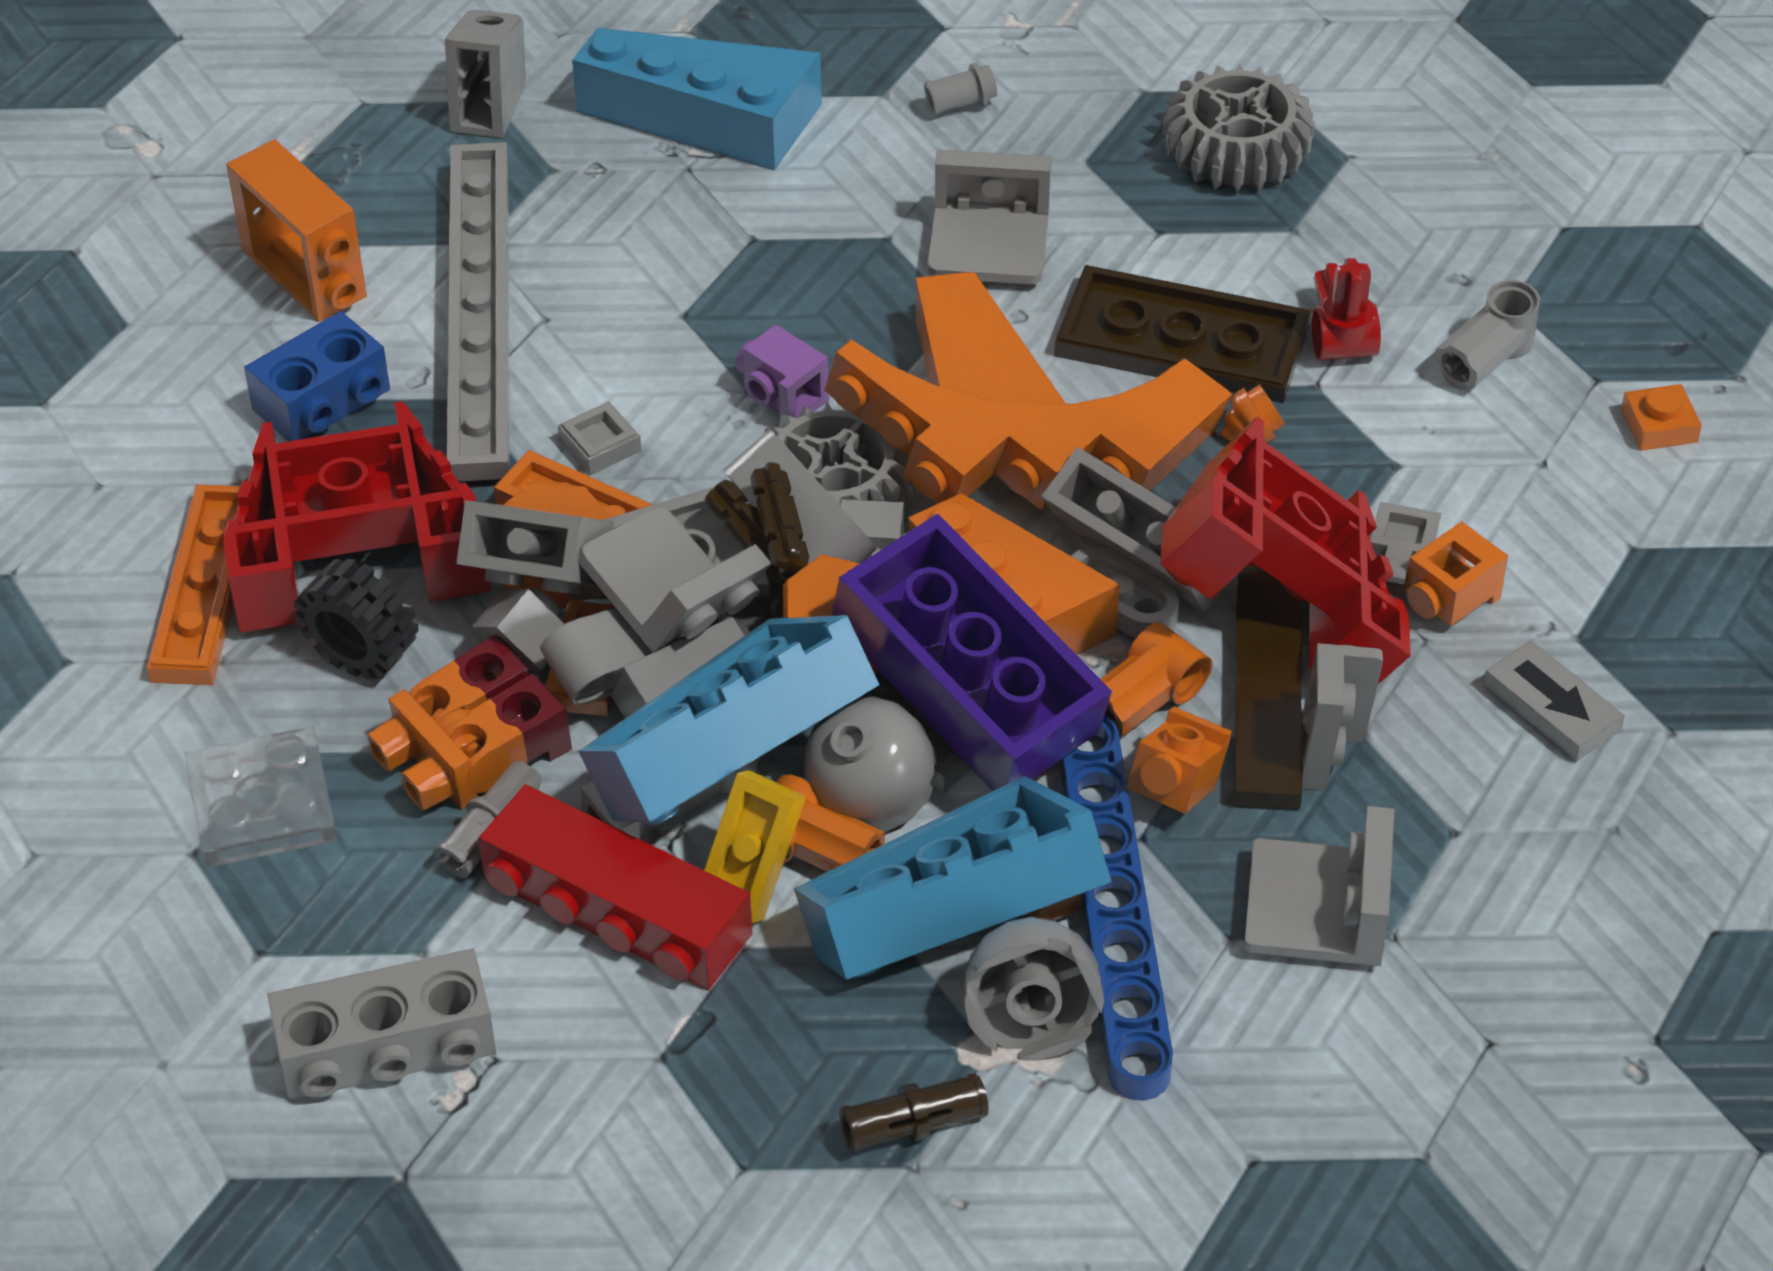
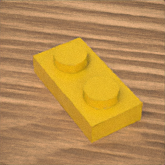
[704,770,806,924]

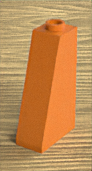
[916,272,1066,405]

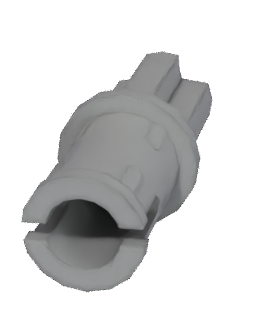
[434,761,542,878]

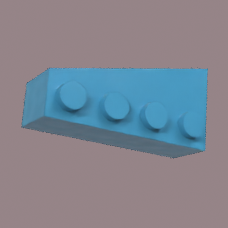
[572,28,822,170]
[578,615,879,826]
[794,776,1112,980]

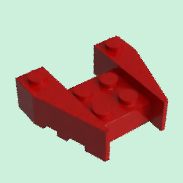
[223,401,491,633]
[1160,417,1411,684]

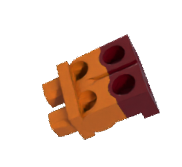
[367,634,572,811]

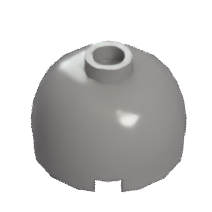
[803,697,938,832]
[963,917,1104,1061]

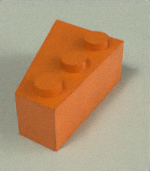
[908,493,1120,655]

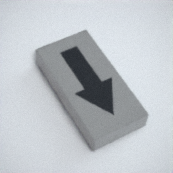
[1483,640,1625,761]

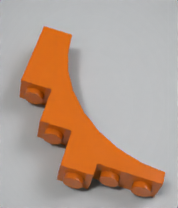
[824,339,1232,510]

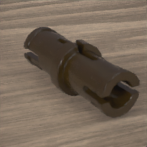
[839,1072,989,1152]

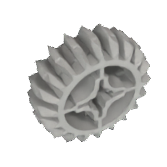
[1162,64,1315,193]
[764,402,914,511]

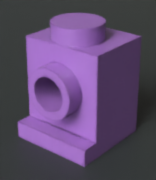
[735,324,829,420]

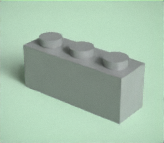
[1041,447,1227,615]

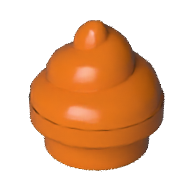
[1221,384,1286,443]

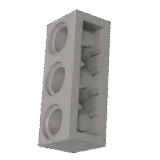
[267,948,496,1101]

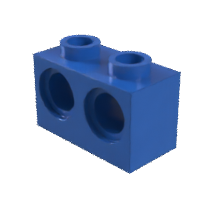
[244,311,390,441]

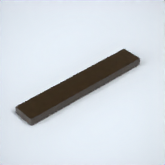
[1234,565,1302,810]

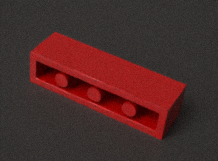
[478,784,753,991]

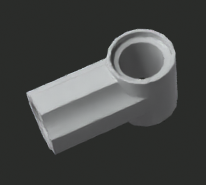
[1435,280,1540,390]

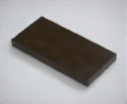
[1054,265,1311,403]

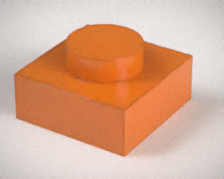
[1621,384,1702,451]

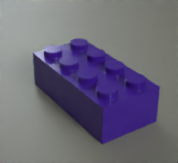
[831,513,1112,791]

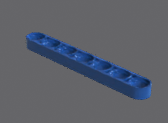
[1060,715,1173,1101]

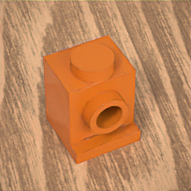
[1404,521,1508,627]
[1126,706,1232,814]

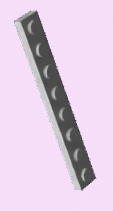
[447,142,510,481]

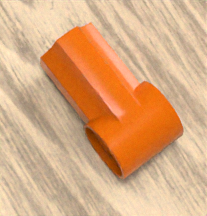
[1101,622,1212,737]
[775,774,885,872]

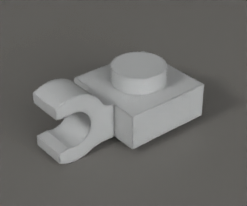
[1370,501,1442,600]

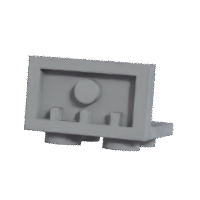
[1244,806,1395,966]

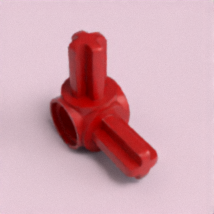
[1311,258,1381,361]

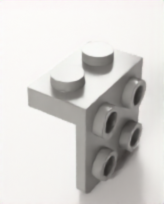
[928,149,1052,285]
[578,507,772,653]

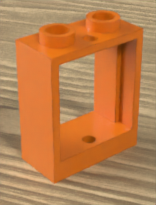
[226,139,367,322]

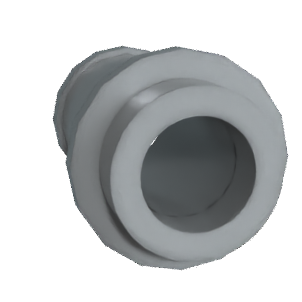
[924,63,997,116]

